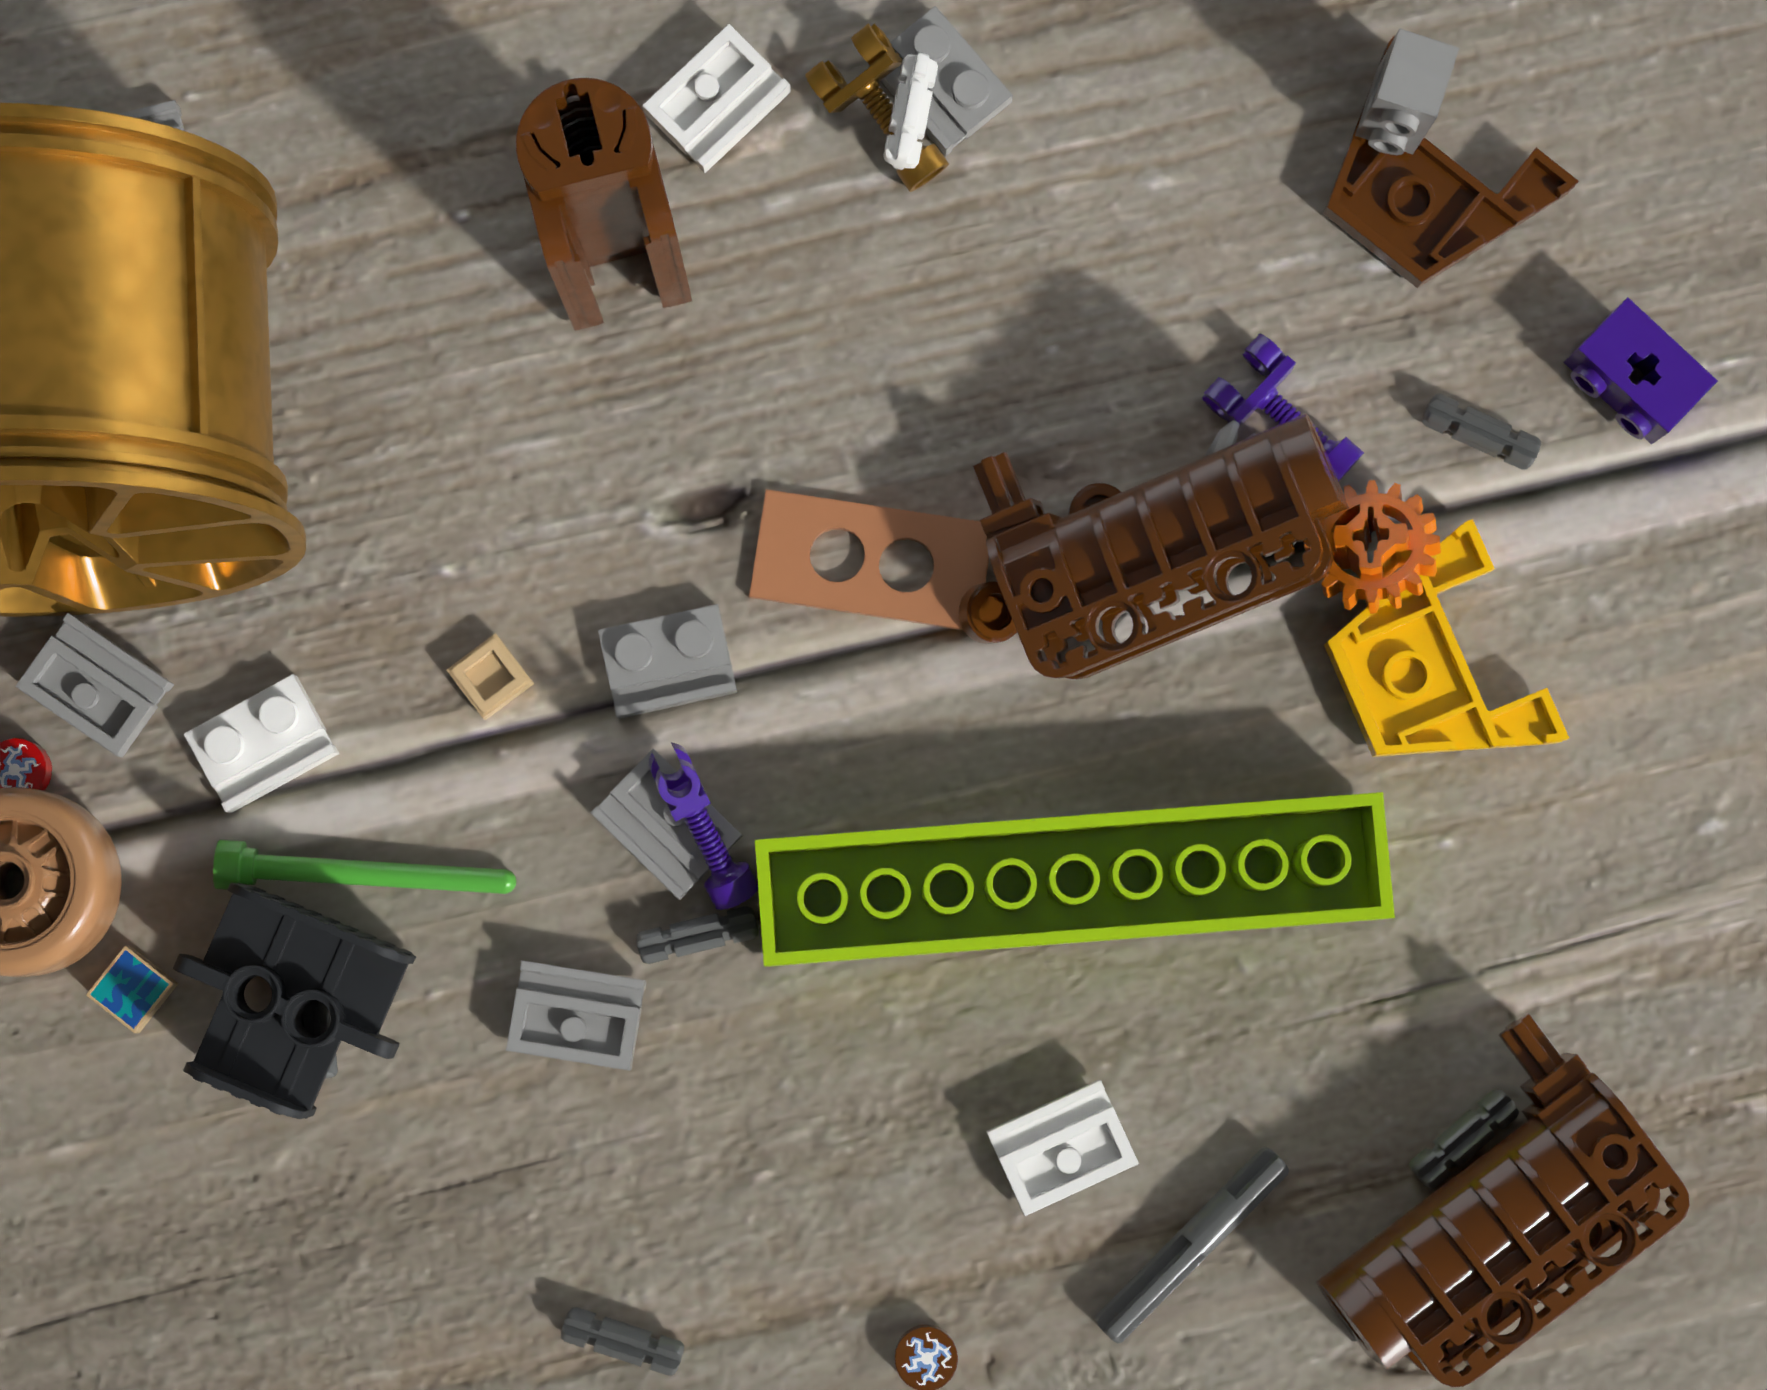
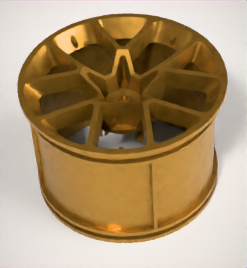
[0,103,306,617]

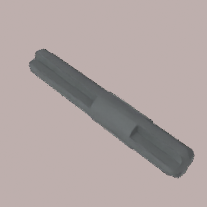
[1095,1147,1289,1343]

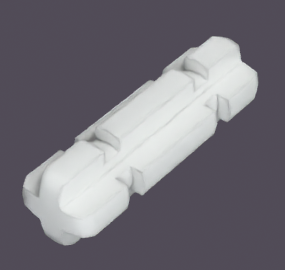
[883,52,938,170]

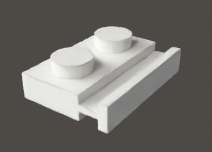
[642,24,791,174]
[184,674,339,813]
[986,1080,1139,1216]

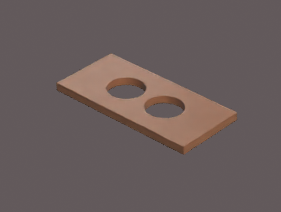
[749,489,989,630]

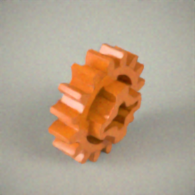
[1304,480,1441,614]

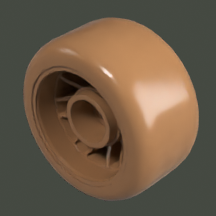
[0,787,122,977]

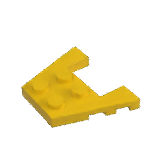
[1324,519,1569,757]

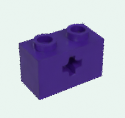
[1563,297,1718,445]

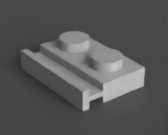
[869,6,1013,157]
[598,604,738,719]
[15,613,174,758]
[590,748,742,900]
[506,960,646,1071]

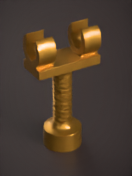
[805,23,949,192]

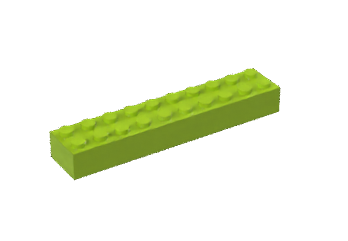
[755,792,1395,967]

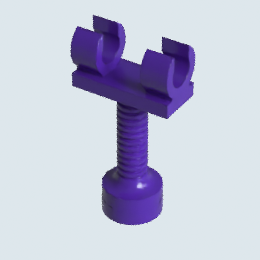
[1202,333,1364,481]
[649,742,758,910]

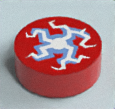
[0,738,52,791]

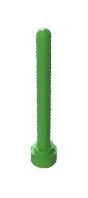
[213,840,516,894]

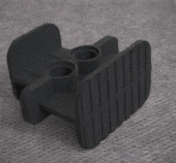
[173,882,416,1119]

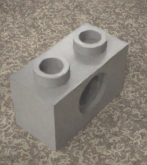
[1355,28,1459,155]

